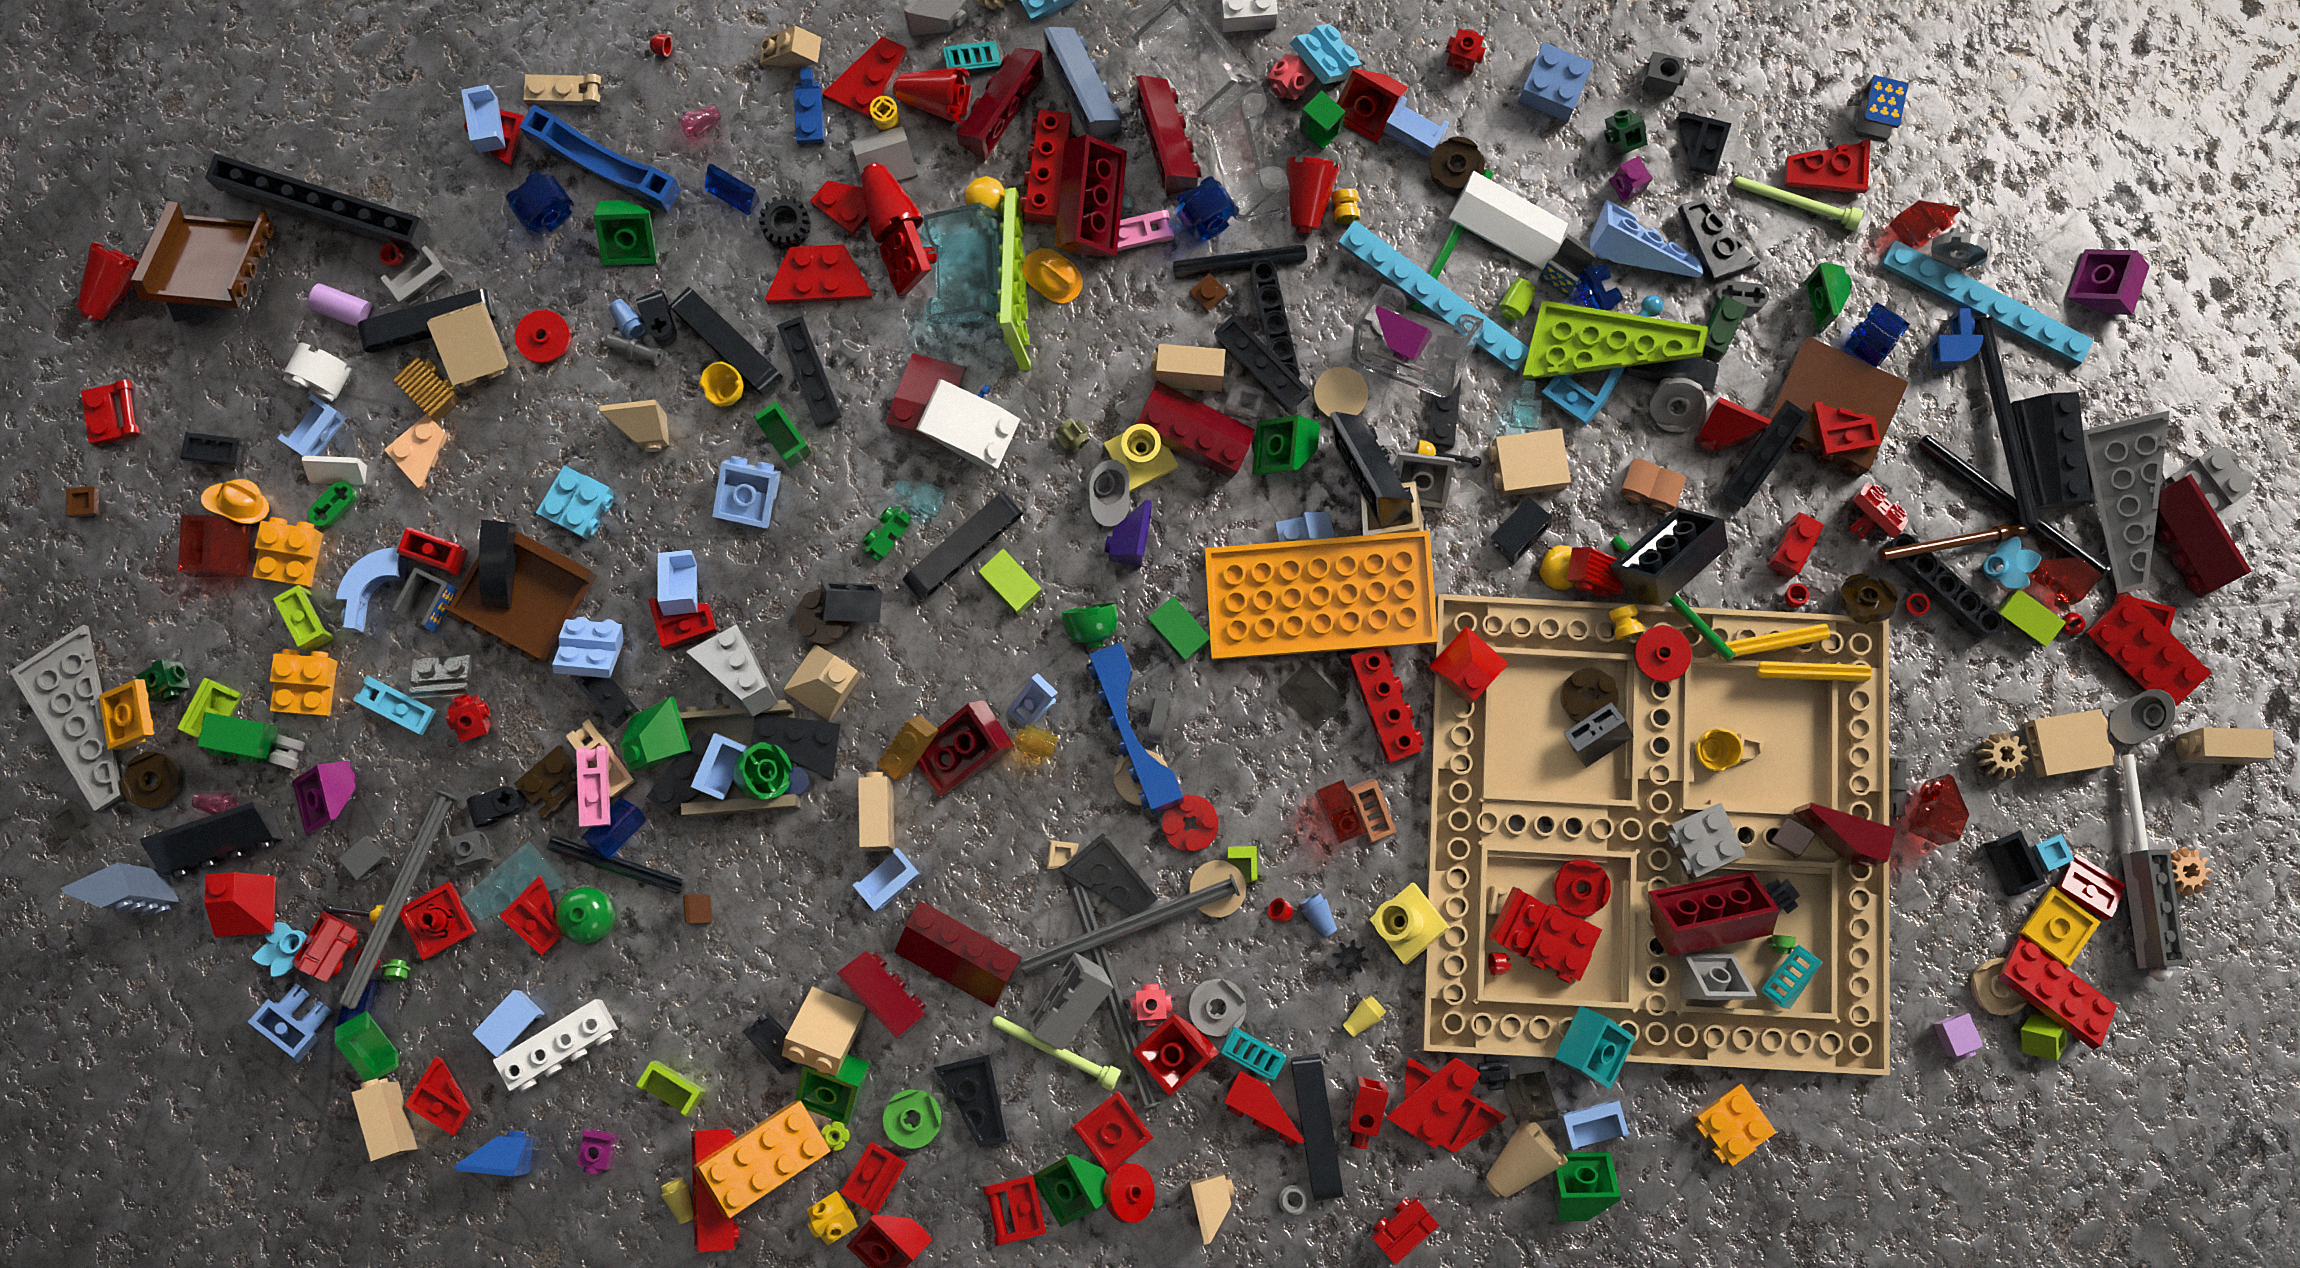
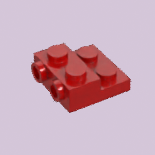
[1526,903,1602,984]

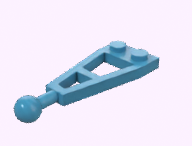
[1542,295,1664,426]

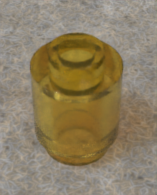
[1014,724,1058,758]

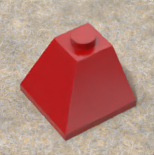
[1337,69,1409,143]
[1694,397,1771,452]
[1428,626,1508,706]
[204,872,276,938]
[1132,1013,1220,1096]
[847,1215,933,1268]

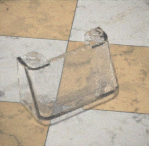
[1131,0,1257,122]
[1211,87,1290,222]
[1352,284,1484,397]

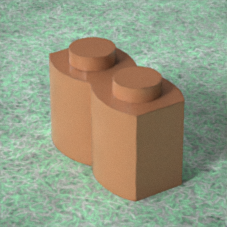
[1619,458,1687,514]

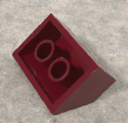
[837,950,928,1039]

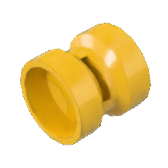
[870,96,900,131]
[1331,189,1360,224]
[1608,604,1644,640]

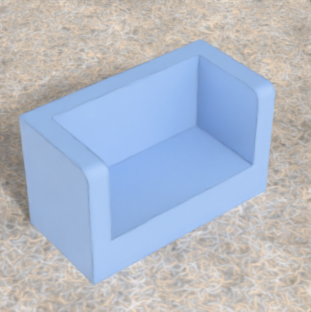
[461,85,506,153]
[1384,96,1450,158]
[278,394,346,456]
[658,550,698,616]
[691,733,747,800]
[853,847,921,913]
[472,990,545,1058]
[1558,1100,1629,1151]

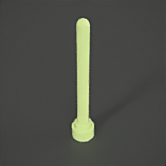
[1733,176,1863,231]
[992,1016,1122,1092]

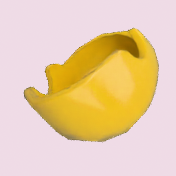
[964,176,1005,221]
[699,361,744,408]
[1539,545,1576,591]
[1694,728,1743,771]

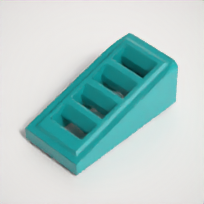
[943,41,1001,75]
[1761,945,1823,1009]
[1219,1026,1287,1081]

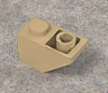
[760,26,821,68]

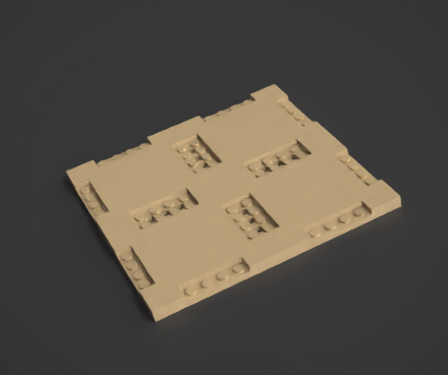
[1421,594,1890,1076]

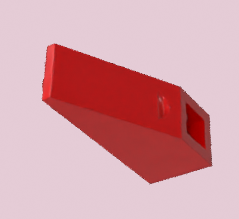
[1223,1070,1304,1146]

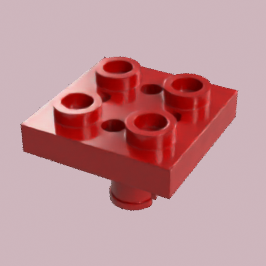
[879,220,937,296]
[1850,481,1908,540]
[400,882,477,961]

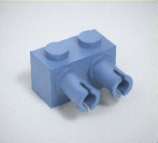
[248,983,333,1063]

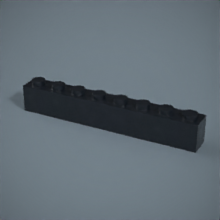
[205,153,430,254]

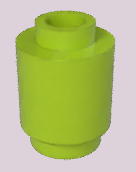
[1499,278,1536,321]

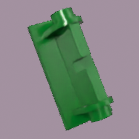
[860,505,912,561]

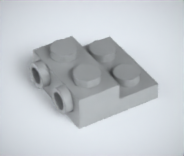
[2167,444,2254,514]
[1667,803,1746,879]

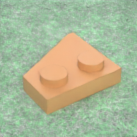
[384,414,448,491]

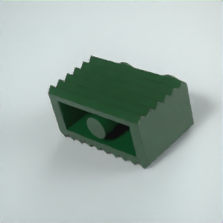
[1702,296,1747,363]

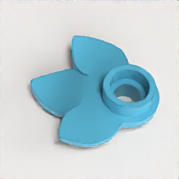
[1983,537,2041,589]
[252,922,307,977]

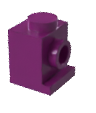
[1609,156,1652,202]
[577,1129,618,1175]

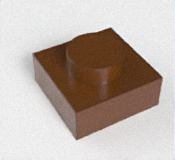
[1189,273,1228,313]
[66,486,99,518]

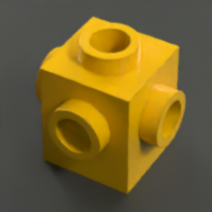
[807,1190,858,1246]

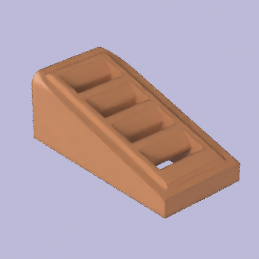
[1347,778,1397,843]

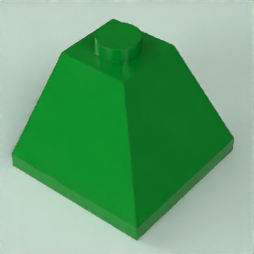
[593,200,657,265]
[1804,262,1852,332]
[1252,415,1320,476]
[620,697,691,772]
[795,1054,870,1125]
[1552,1152,1621,1222]
[1033,1154,1107,1227]

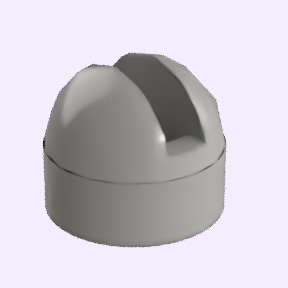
[837,339,862,363]

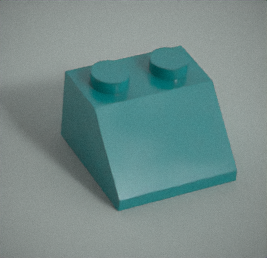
[1554,1006,1636,1089]

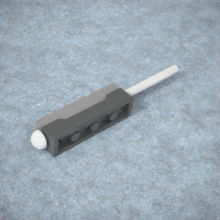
[2122,755,2187,982]

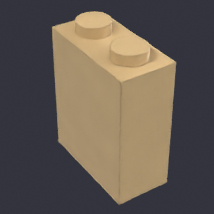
[427,301,509,387]
[1151,344,1226,392]
[1489,428,1571,497]
[2024,709,2114,779]
[2176,727,2274,765]
[858,772,895,852]
[782,987,866,1076]
[351,1078,418,1161]

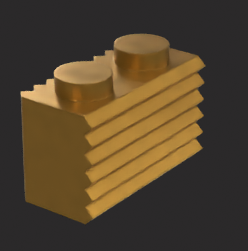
[393,356,461,422]
[877,715,938,781]

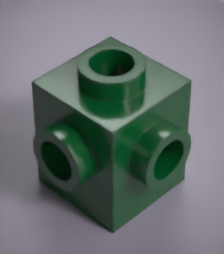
[1604,109,1648,154]
[137,659,190,703]

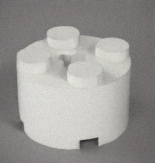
[283,343,352,402]

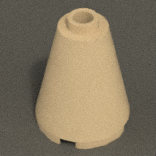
[1486,1117,1568,1198]

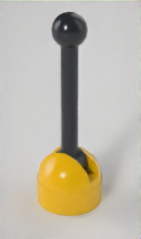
[1415,440,1482,467]
[323,903,385,925]

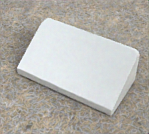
[302,456,367,485]

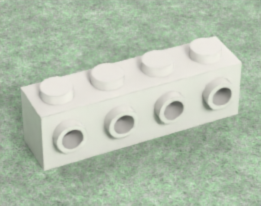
[493,999,618,1093]

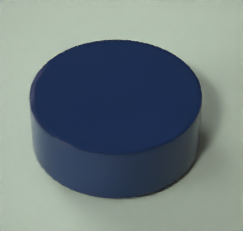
[785,767,810,796]

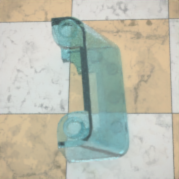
[922,202,1004,324]

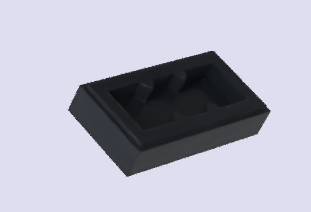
[180,432,244,468]

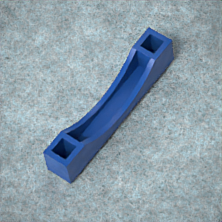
[519,105,681,213]
[1087,642,1184,815]

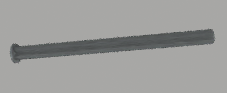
[339,789,457,1009]
[1019,874,1240,973]
[1070,885,1161,1111]

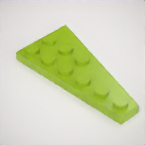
[996,187,1031,371]
[1523,300,1708,380]

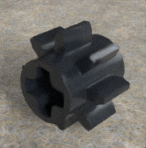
[1766,878,1800,914]
[1332,940,1369,976]
[1477,1055,1510,1091]

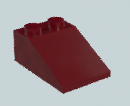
[886,353,966,445]
[916,700,1015,798]
[1793,802,1896,869]

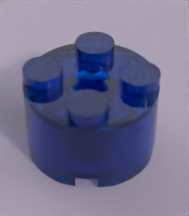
[506,171,574,236]
[1175,176,1239,242]
[1845,302,1911,367]

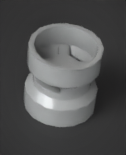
[268,734,305,770]

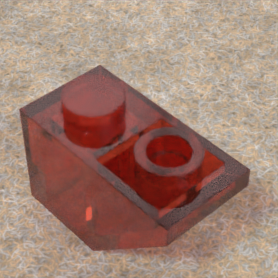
[1889,200,1961,248]
[2031,557,2102,606]
[1315,779,1366,844]

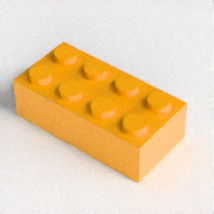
[693,1101,831,1218]

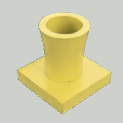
[1104,424,1179,493]
[1369,883,1450,965]

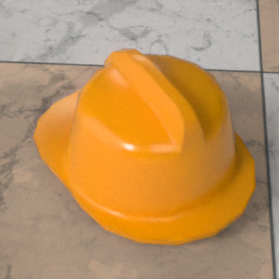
[1022,248,1083,304]
[201,479,269,524]

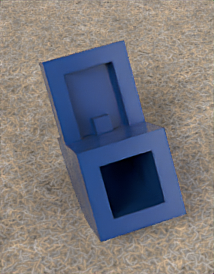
[1930,308,1983,369]

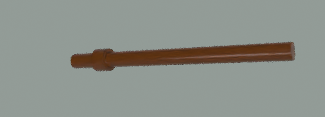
[1879,524,2028,561]

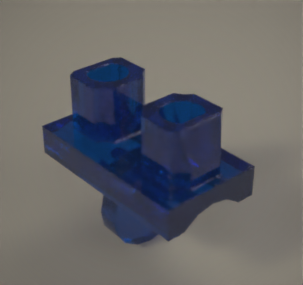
[1573,264,1623,311]

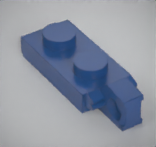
[794,67,825,144]

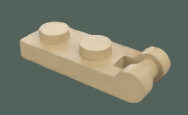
[523,74,601,106]
[566,718,636,798]

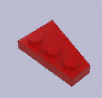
[822,36,907,120]
[1784,139,1871,194]
[1385,1057,1480,1149]

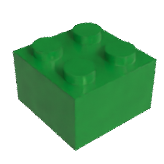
[197,712,279,763]

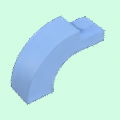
[336,548,408,633]

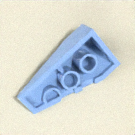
[1590,200,1703,278]

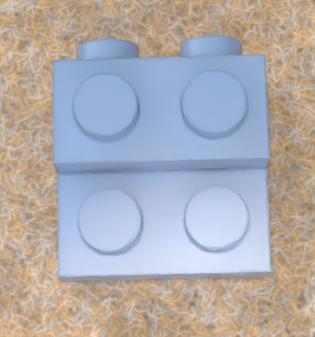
[712,456,781,528]
[552,617,624,678]

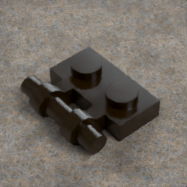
[514,746,578,819]

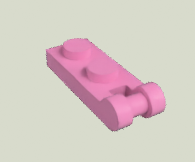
[1117,210,1175,251]
[576,745,611,827]

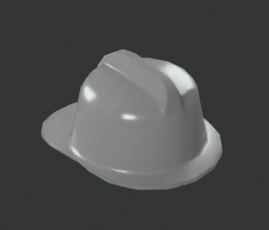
[1085,460,1130,526]
[2109,689,2177,744]

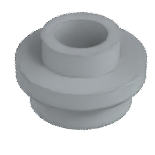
[1279,1185,1308,1215]

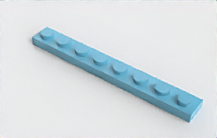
[1338,220,1530,374]
[1880,240,2093,366]

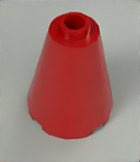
[893,67,971,123]
[1286,156,1340,234]
[860,163,924,243]
[76,241,139,322]

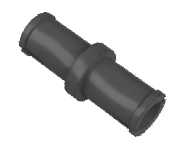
[604,333,663,366]
[1889,758,1909,816]

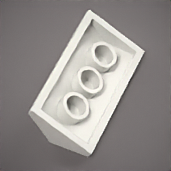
[1448,171,1568,271]

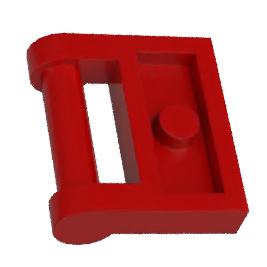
[81,380,140,446]
[982,1174,1047,1246]

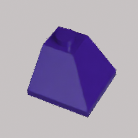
[1104,500,1152,567]

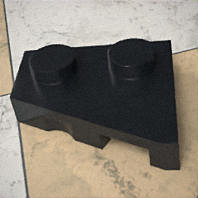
[1679,111,1732,176]

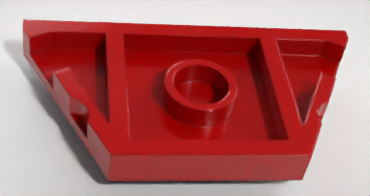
[766,244,872,304]
[1404,1057,1507,1153]

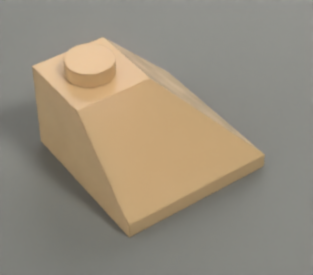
[599,400,669,452]
[1361,481,1424,535]
[783,644,861,722]
[1190,1174,1235,1245]

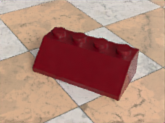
[956,48,1044,161]
[1136,75,1201,197]
[1054,134,1127,257]
[1135,380,1255,479]
[2155,474,2252,598]
[1647,871,1780,957]
[894,900,1023,1008]

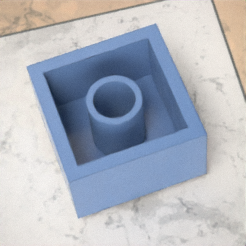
[1518,42,1594,122]

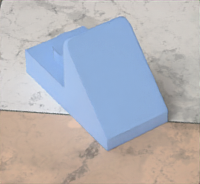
[1275,512,1335,542]
[1006,673,1058,731]

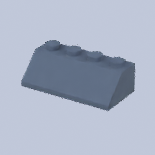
[1043,27,1123,140]
[61,862,179,916]

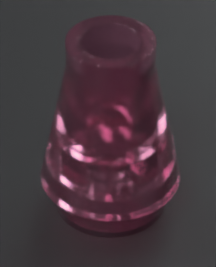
[678,104,721,138]
[192,791,239,815]

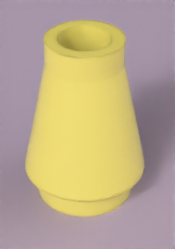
[1343,995,1386,1037]
[661,1177,693,1224]

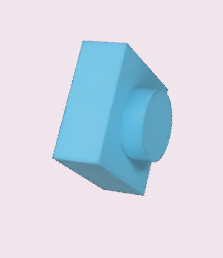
[2032,834,2074,872]

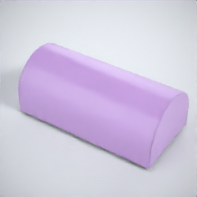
[308,283,373,328]

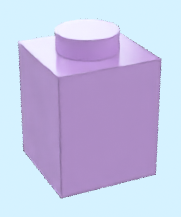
[1933,1013,1983,1060]

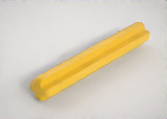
[1718,624,1830,659]
[1757,662,1872,681]

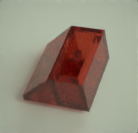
[178,515,250,577]
[1908,774,1970,846]

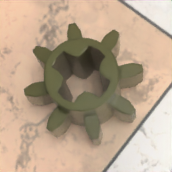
[1056,418,1089,453]

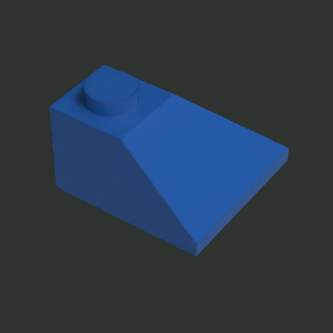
[455,1130,534,1177]

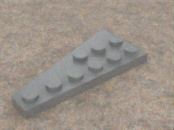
[2083,410,2170,594]
[10,624,124,812]

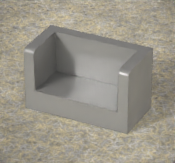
[381,245,452,308]

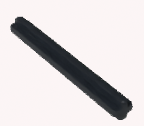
[1173,245,1308,277]
[547,836,684,894]

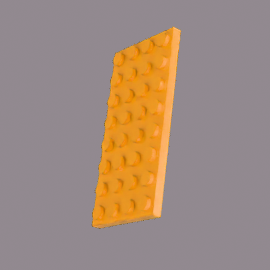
[1205,530,1438,660]

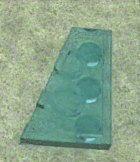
[461,841,567,920]

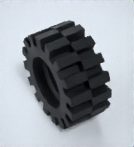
[759,195,811,249]

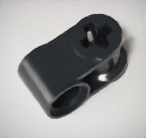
[636,290,677,346]
[466,786,527,828]

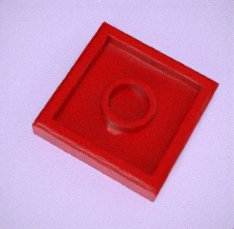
[1072,1090,1154,1174]

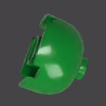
[1062,602,1118,648]
[733,742,792,800]
[555,886,616,945]

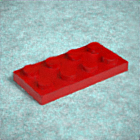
[2085,593,2212,707]
[1998,935,2117,1050]

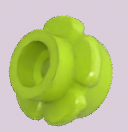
[821,1121,850,1151]

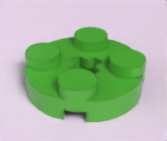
[883,1089,942,1149]

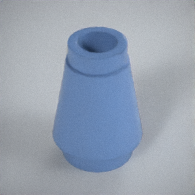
[609,299,646,340]
[1300,893,1337,938]

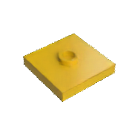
[2018,887,2101,968]

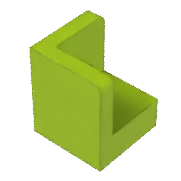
[1227,846,1257,883]
[2021,1014,2068,1061]

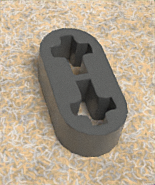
[1714,281,1769,311]
[1146,689,1171,744]

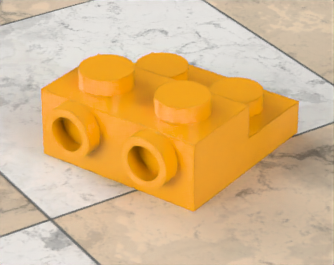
[253,517,323,588]
[270,649,338,717]
[99,679,154,750]
[1693,1083,1776,1166]

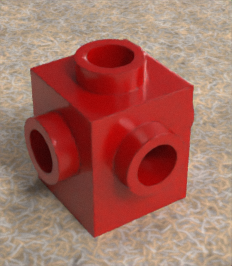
[1445,28,1486,74]
[445,694,491,742]

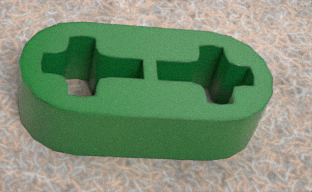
[308,481,357,529]

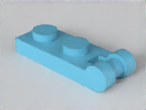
[353,675,436,736]

